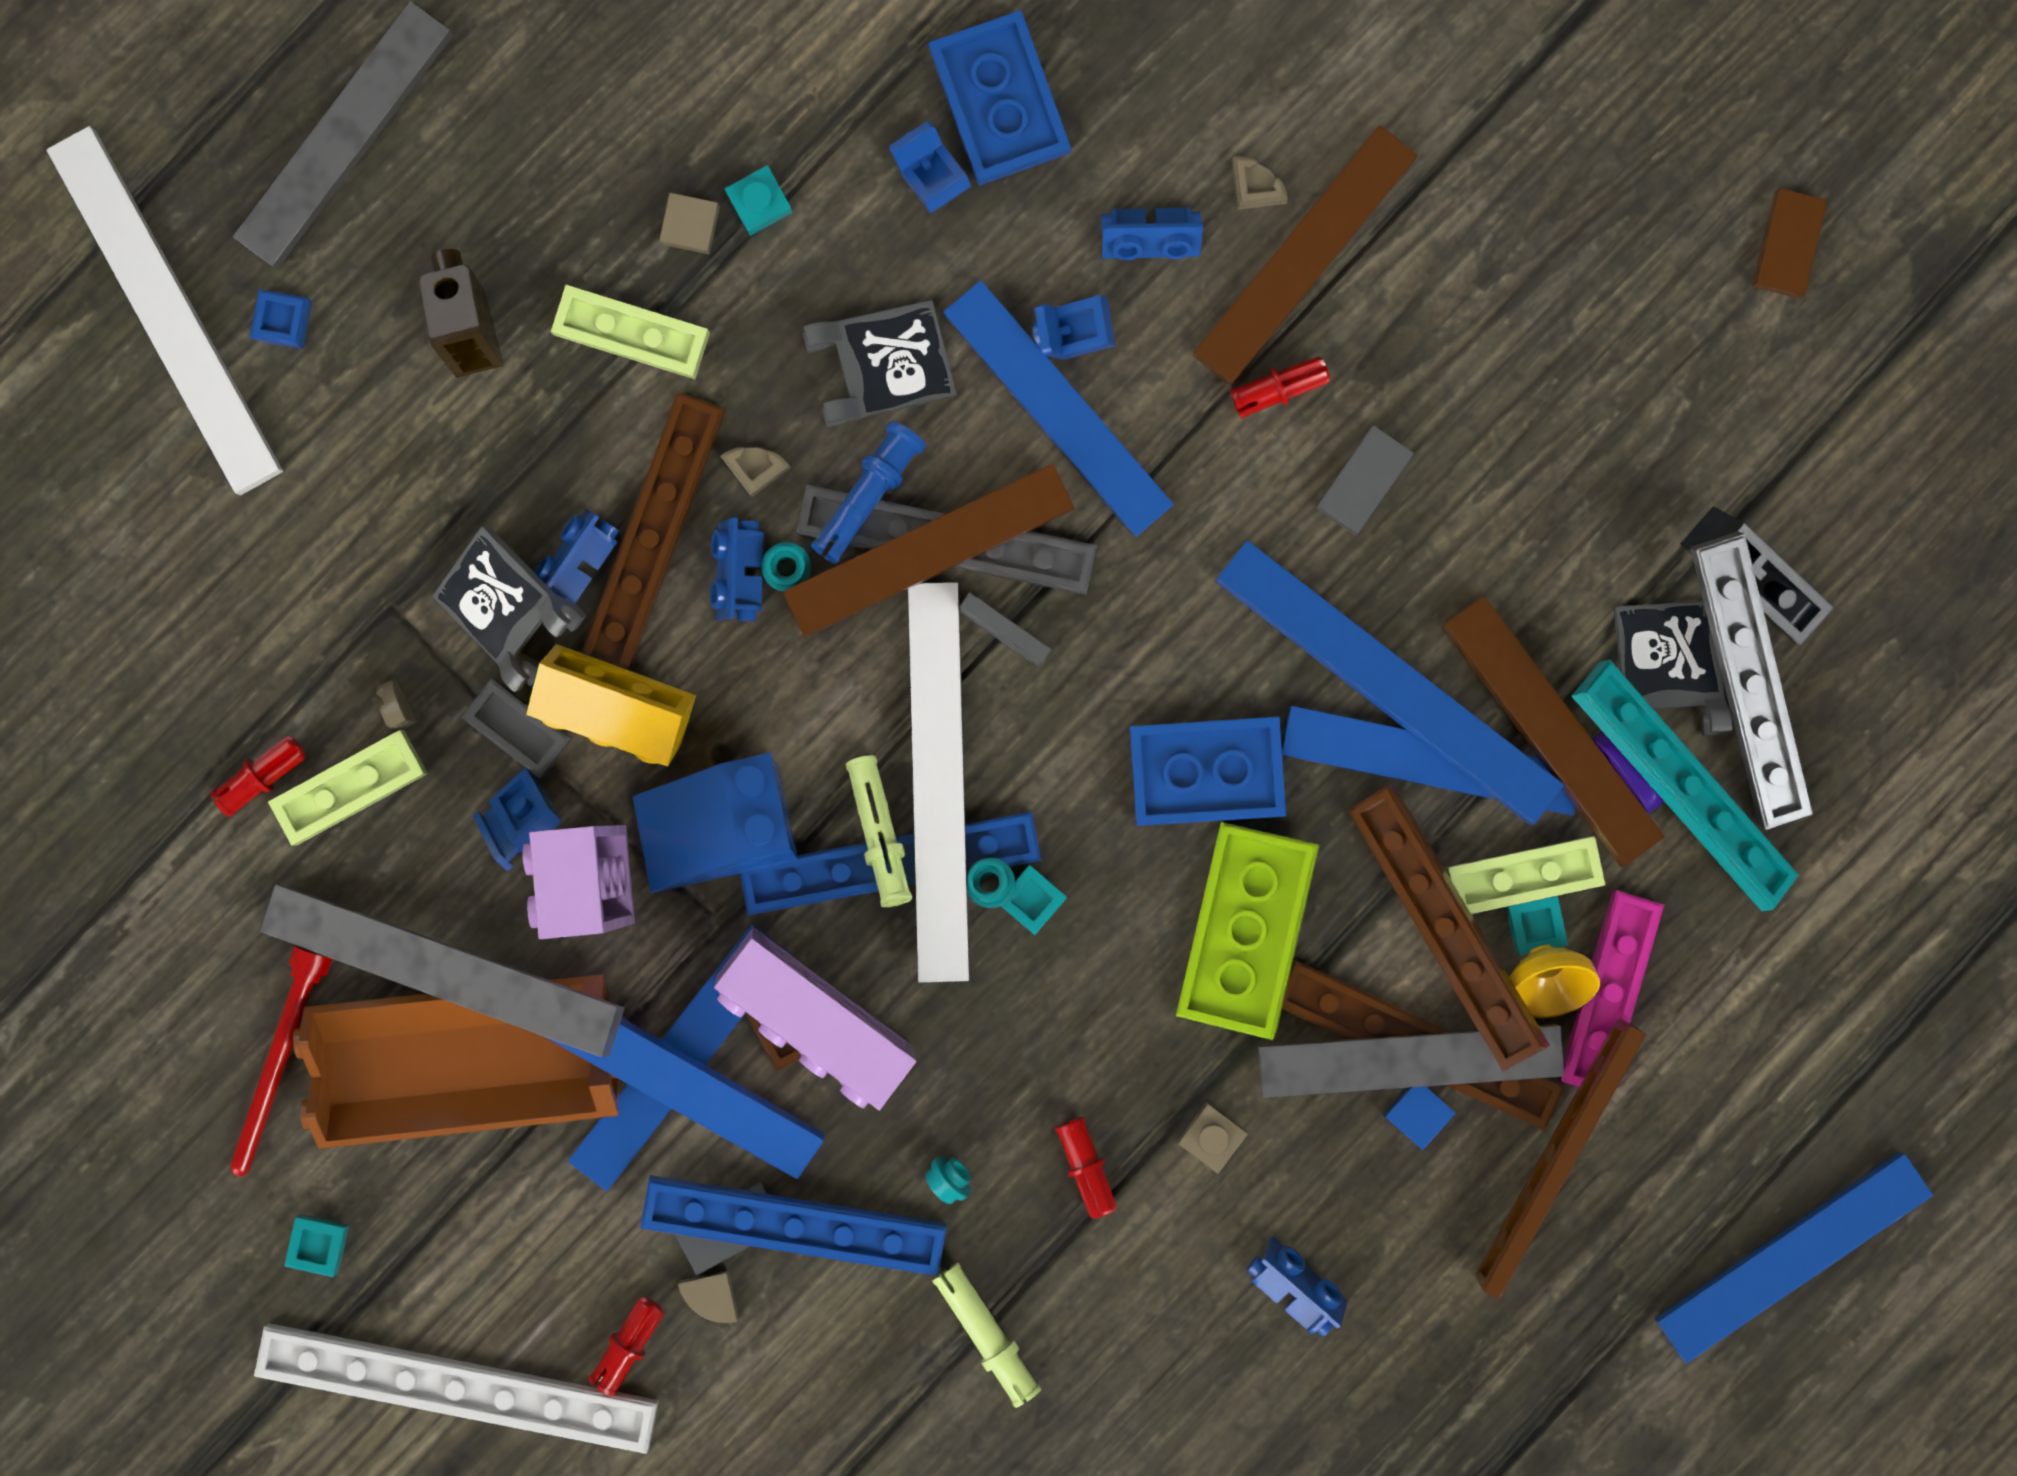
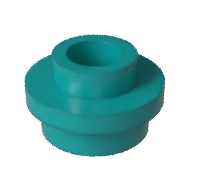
[762,542,812,592]
[966,857,1015,908]
[925,1155,971,1204]

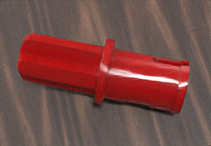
[1229,356,1330,419]
[210,736,305,817]
[1055,1116,1116,1219]
[588,1297,664,1396]

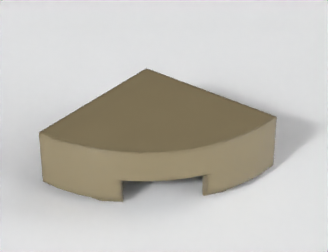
[1232,156,1288,210]
[721,447,791,497]
[376,678,417,730]
[678,1270,739,1323]

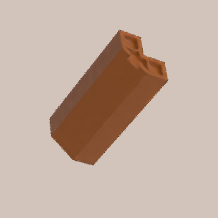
[293,974,620,1149]

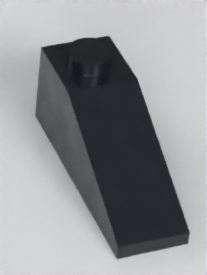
[1680,506,1833,645]

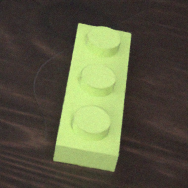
[551,285,710,379]
[268,730,428,846]
[1445,836,1605,914]

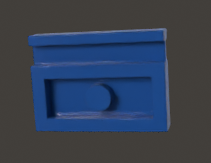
[473,767,562,871]

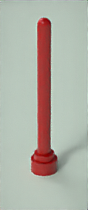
[230,945,333,1177]

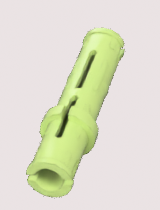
[846,755,912,907]
[932,1262,1041,1408]

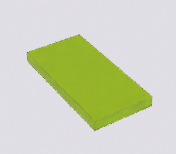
[1176,822,1320,1040]

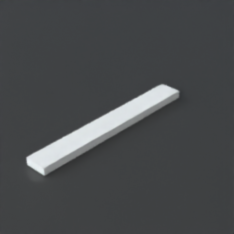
[46,126,284,496]
[908,582,969,983]
[254,1323,659,1454]

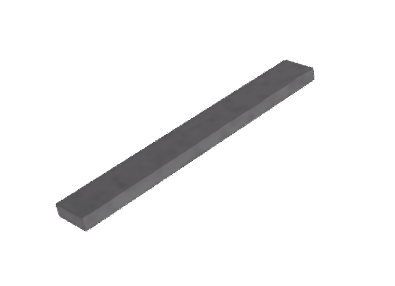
[260,884,625,1057]

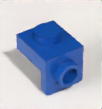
[889,121,972,214]
[1033,295,1116,360]

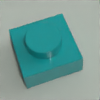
[725,165,793,236]
[1001,865,1067,935]
[1505,896,1568,955]
[284,1214,350,1277]

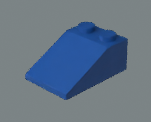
[632,752,798,893]

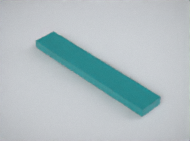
[1572,659,1799,911]

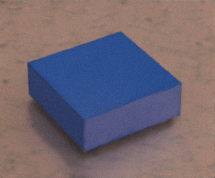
[250,289,312,349]
[1383,1086,1456,1150]

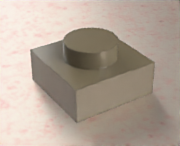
[1177,1102,1248,1174]

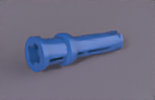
[811,421,926,564]

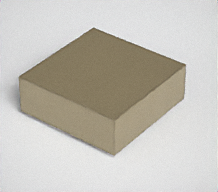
[659,193,720,254]

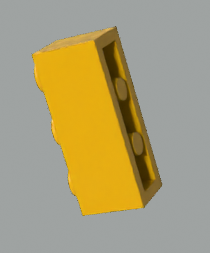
[526,644,696,767]

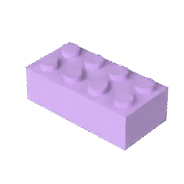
[523,825,635,939]
[714,927,917,1111]

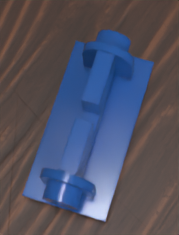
[1101,207,1203,260]
[534,509,619,604]
[709,518,764,621]
[1246,1236,1348,1337]

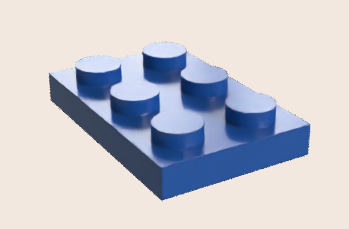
[928,10,1071,186]
[1129,717,1286,826]

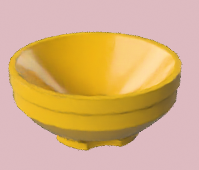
[1509,944,1600,1018]

